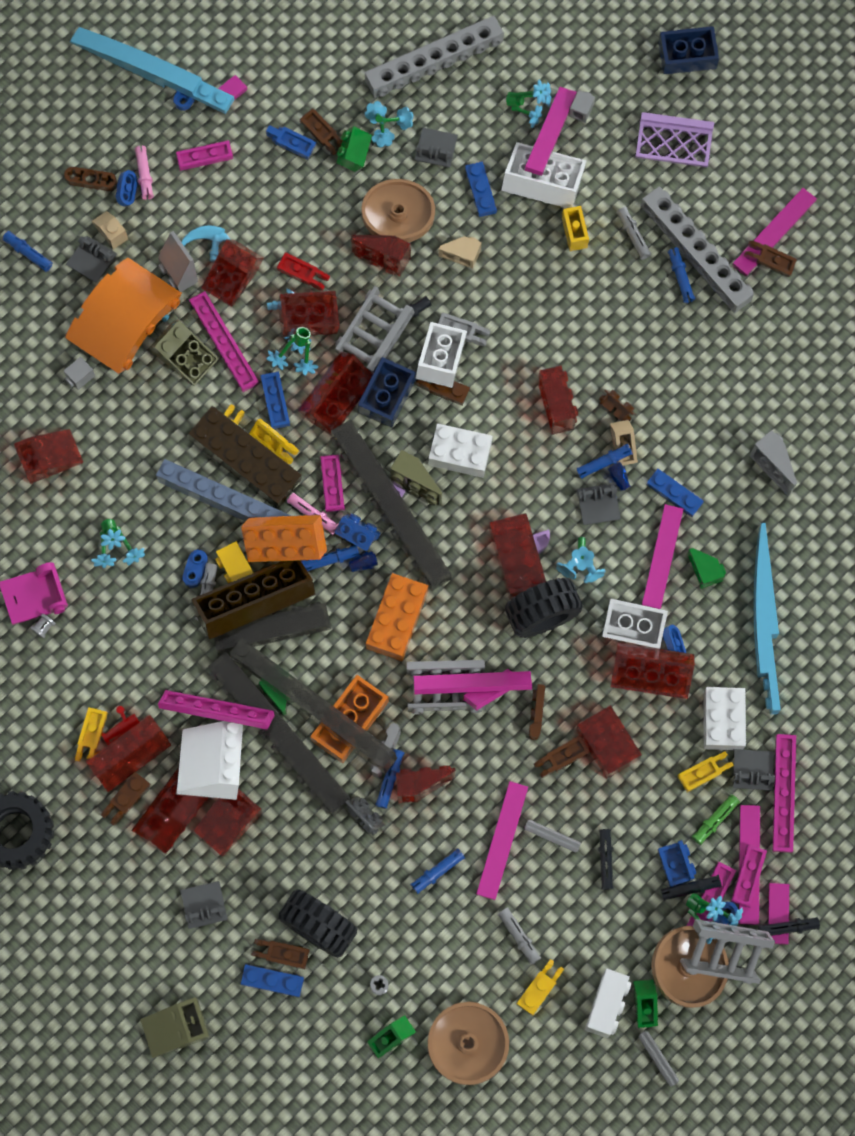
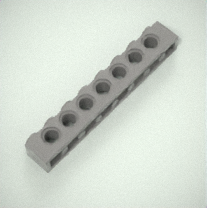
[365,16,504,98]
[641,186,754,314]

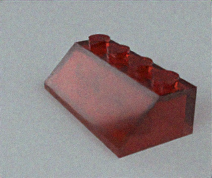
[298,352,373,436]
[85,714,172,792]
[131,767,209,854]

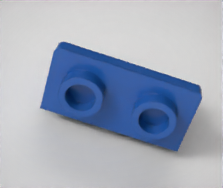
[335,513,381,551]
[658,840,696,887]

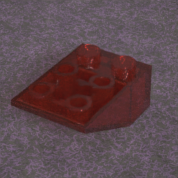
[351,235,411,276]
[201,239,264,307]
[14,429,84,484]
[396,765,456,803]
[194,789,263,857]

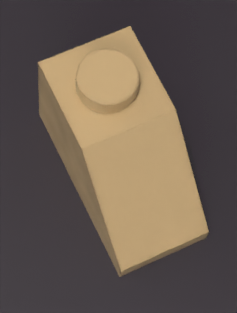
[92,211,128,249]
[439,236,481,269]
[610,420,638,466]

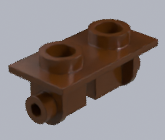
[599,389,637,422]

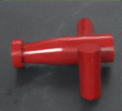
[101,706,144,744]

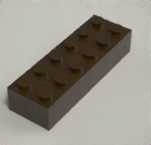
[188,406,302,509]
[191,560,316,640]

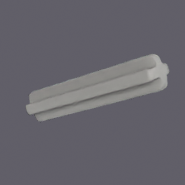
[525,820,581,852]
[639,1031,679,1087]

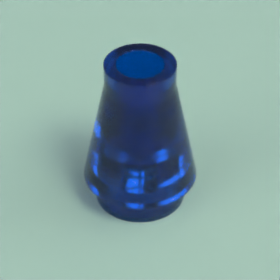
[608,462,631,491]
[349,551,378,573]

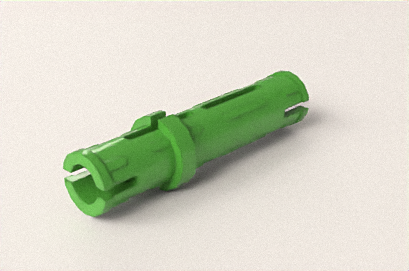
[692,794,740,845]

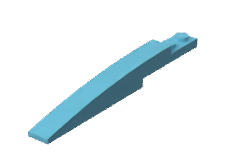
[70,27,235,114]
[754,523,781,715]

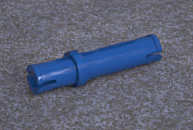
[2,231,53,272]
[668,248,695,303]
[576,443,633,479]
[301,545,360,571]
[375,749,405,809]
[410,848,465,894]

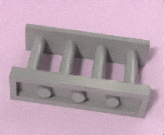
[335,286,415,374]
[407,660,486,714]
[680,919,775,984]

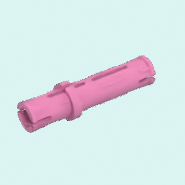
[135,146,154,200]
[287,493,338,535]

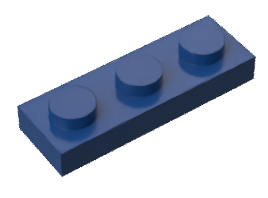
[465,161,497,217]
[260,371,290,429]
[646,469,704,517]
[241,964,304,998]

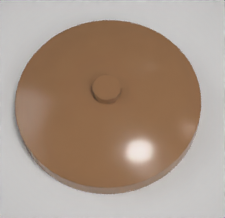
[362,179,435,243]
[652,926,729,1008]
[428,1002,509,1085]

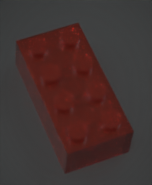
[489,513,546,600]
[611,642,695,699]

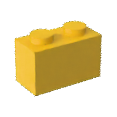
[562,206,589,251]
[215,541,253,584]

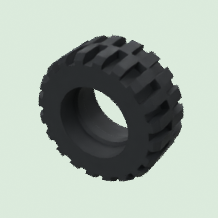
[505,578,583,638]
[0,791,54,870]
[278,889,357,958]

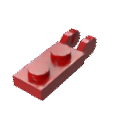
[276,253,330,291]

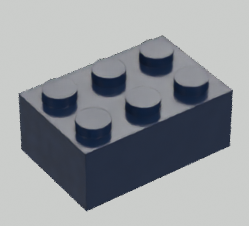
[658,26,719,75]
[358,357,416,428]

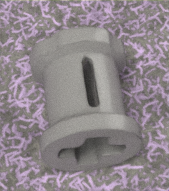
[30,613,56,639]
[370,975,389,996]

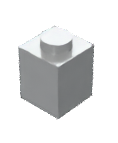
[569,90,595,123]
[64,357,95,390]

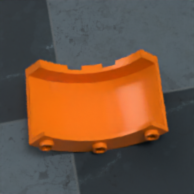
[65,258,182,374]

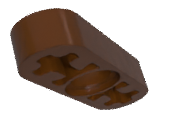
[64,167,118,191]

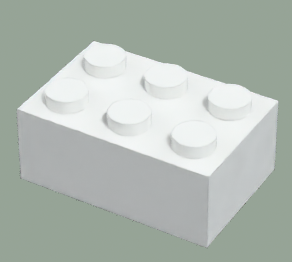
[416,322,467,388]
[428,423,493,478]
[602,599,668,649]
[703,687,746,750]
[585,968,631,1038]

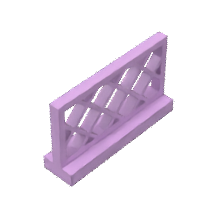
[635,112,714,167]

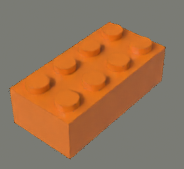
[241,515,327,562]
[366,573,428,662]
[310,675,389,764]

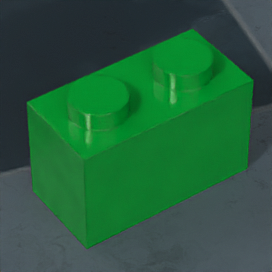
[337,126,372,172]

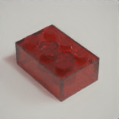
[278,291,340,337]
[537,365,578,435]
[576,705,642,779]

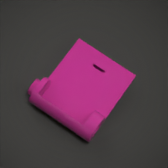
[0,562,68,625]

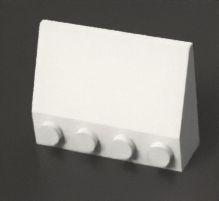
[501,142,586,208]
[177,721,243,800]

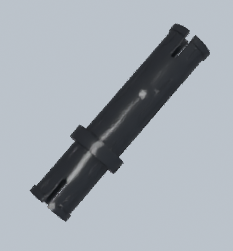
[598,829,614,890]
[661,875,722,901]
[758,917,820,936]

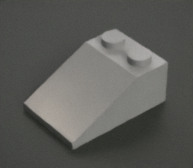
[158,231,198,292]
[750,430,797,497]

